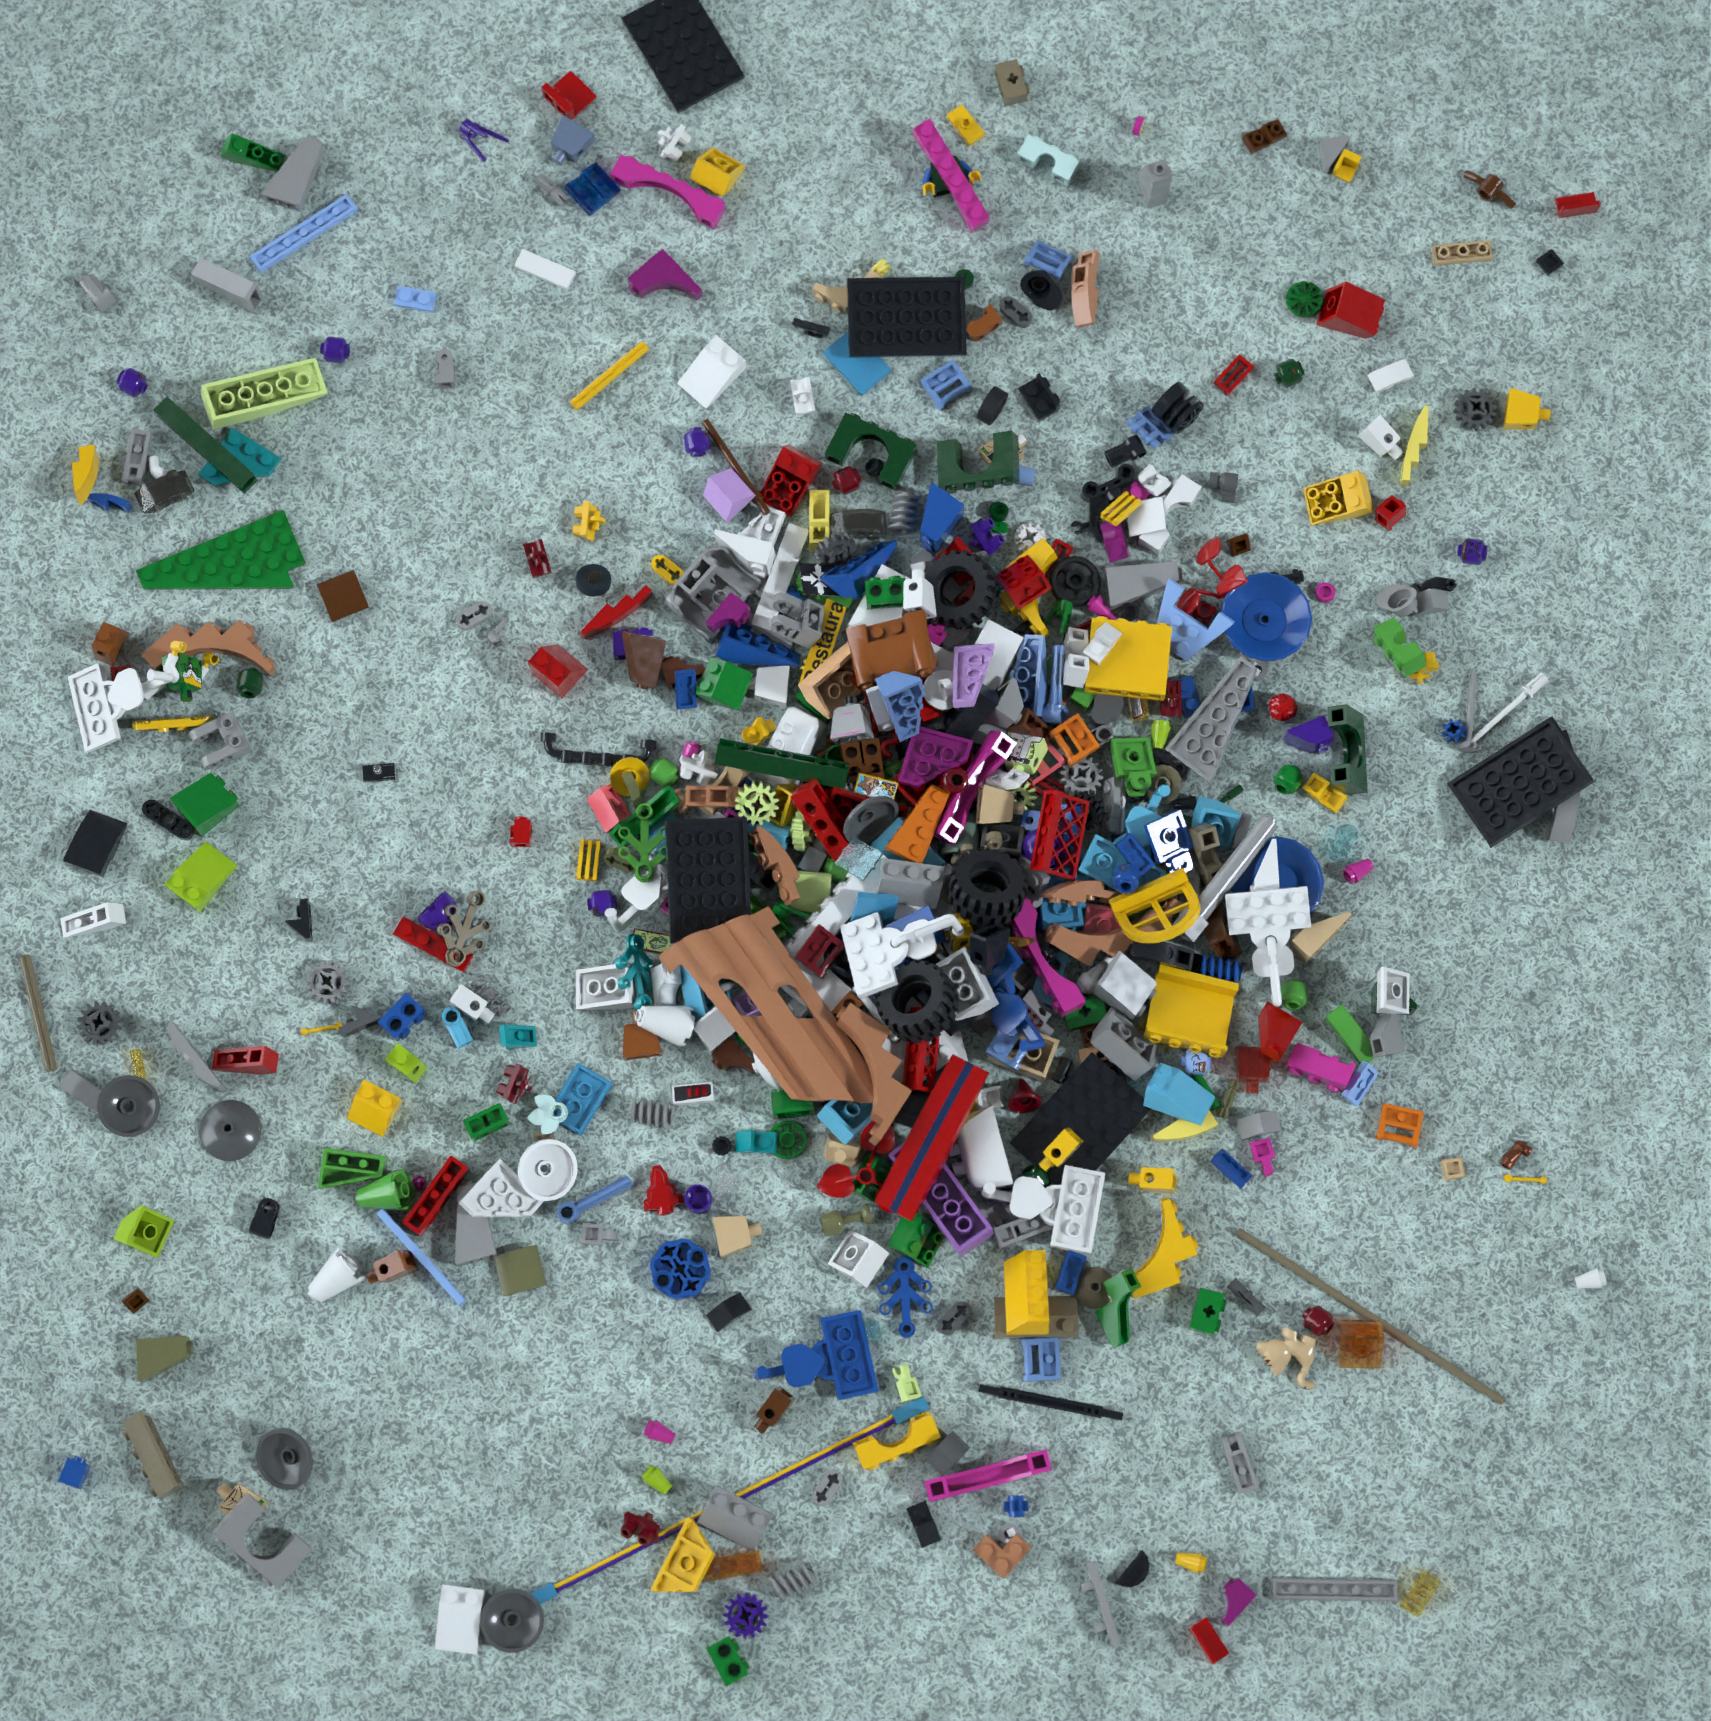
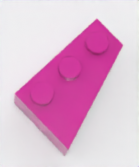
[1285,1043,1356,1093]

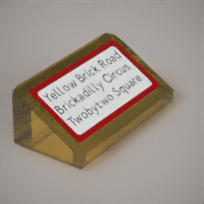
[1129,697,1149,722]

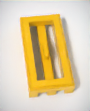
[1101,491,1141,526]
[576,839,601,882]

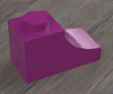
[1100,522,1131,563]
[705,592,751,633]
[1221,1578,1257,1627]

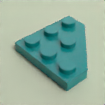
[198,427,281,487]

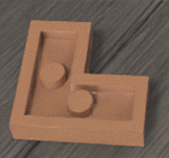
[973,1533,1032,1579]

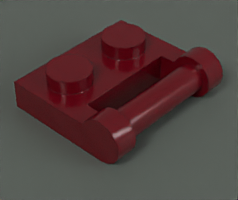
[794,924,846,979]

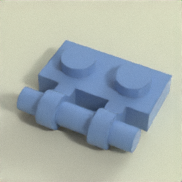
[1126,406,1175,450]

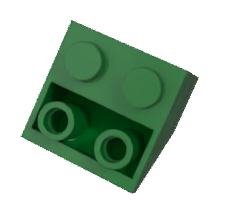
[887,1213,945,1268]

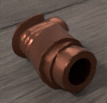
[1500,1140,1532,1170]

